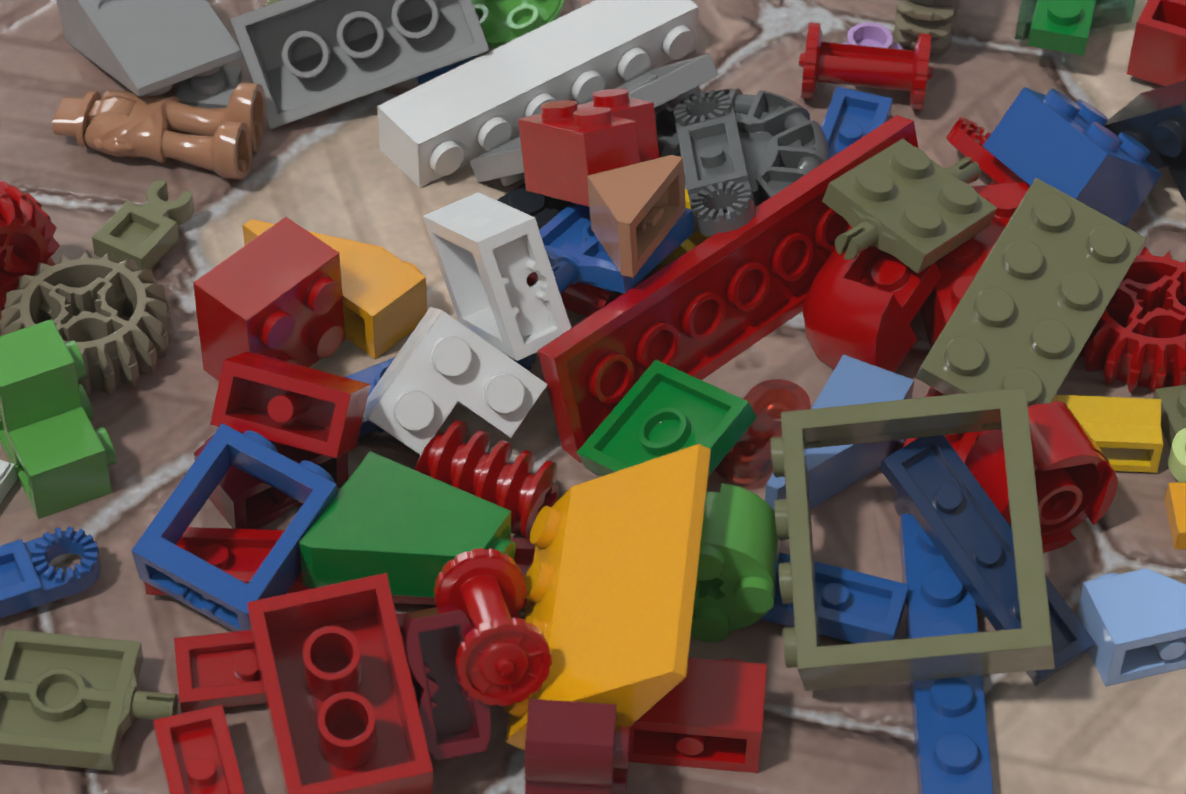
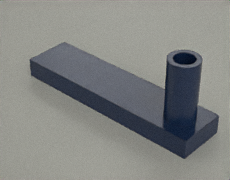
[879,435,1096,686]

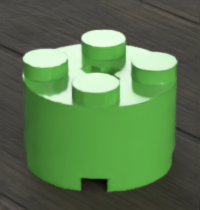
[691,483,780,642]

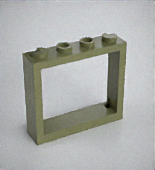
[771,387,1055,691]

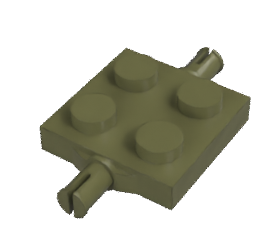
[822,139,997,274]
[0,629,179,771]

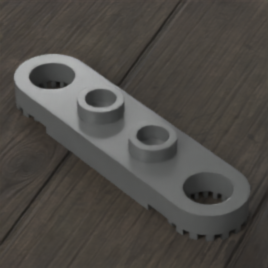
[674,90,756,237]

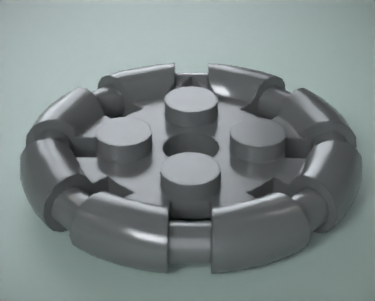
[655,88,829,214]

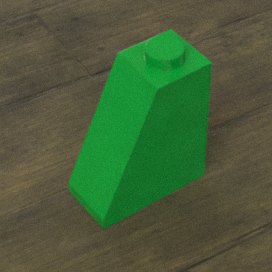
[299,451,516,598]

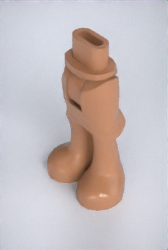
[53,83,266,180]

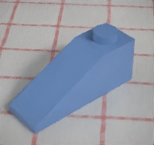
[765,355,914,511]

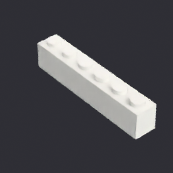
[377,0,698,188]

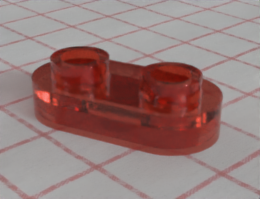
[714,379,810,484]

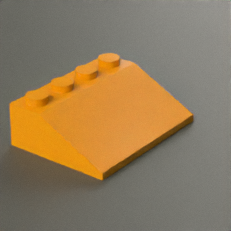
[504,444,711,750]

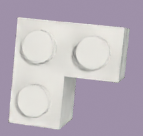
[364,306,548,455]

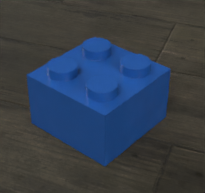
[983,87,1163,226]

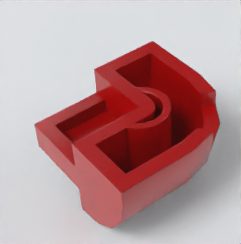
[802,247,942,373]

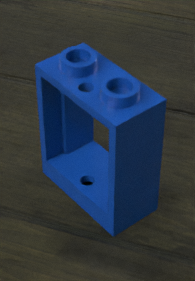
[131,423,338,631]

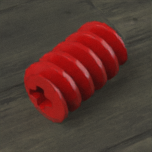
[415,420,558,539]

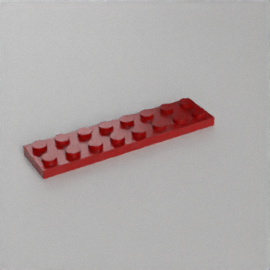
[537,115,918,463]

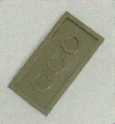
[916,178,1147,406]

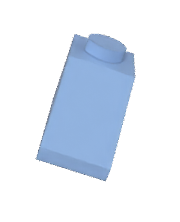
[1076,568,1186,686]

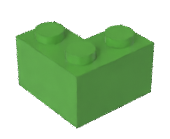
[0,319,117,519]

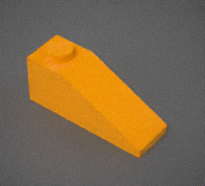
[242,219,427,359]

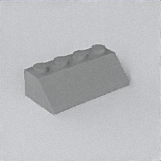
[230,0,490,129]

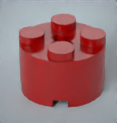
[965,401,1118,553]

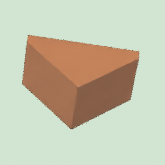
[587,155,686,278]

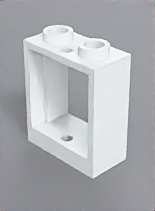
[422,192,571,361]

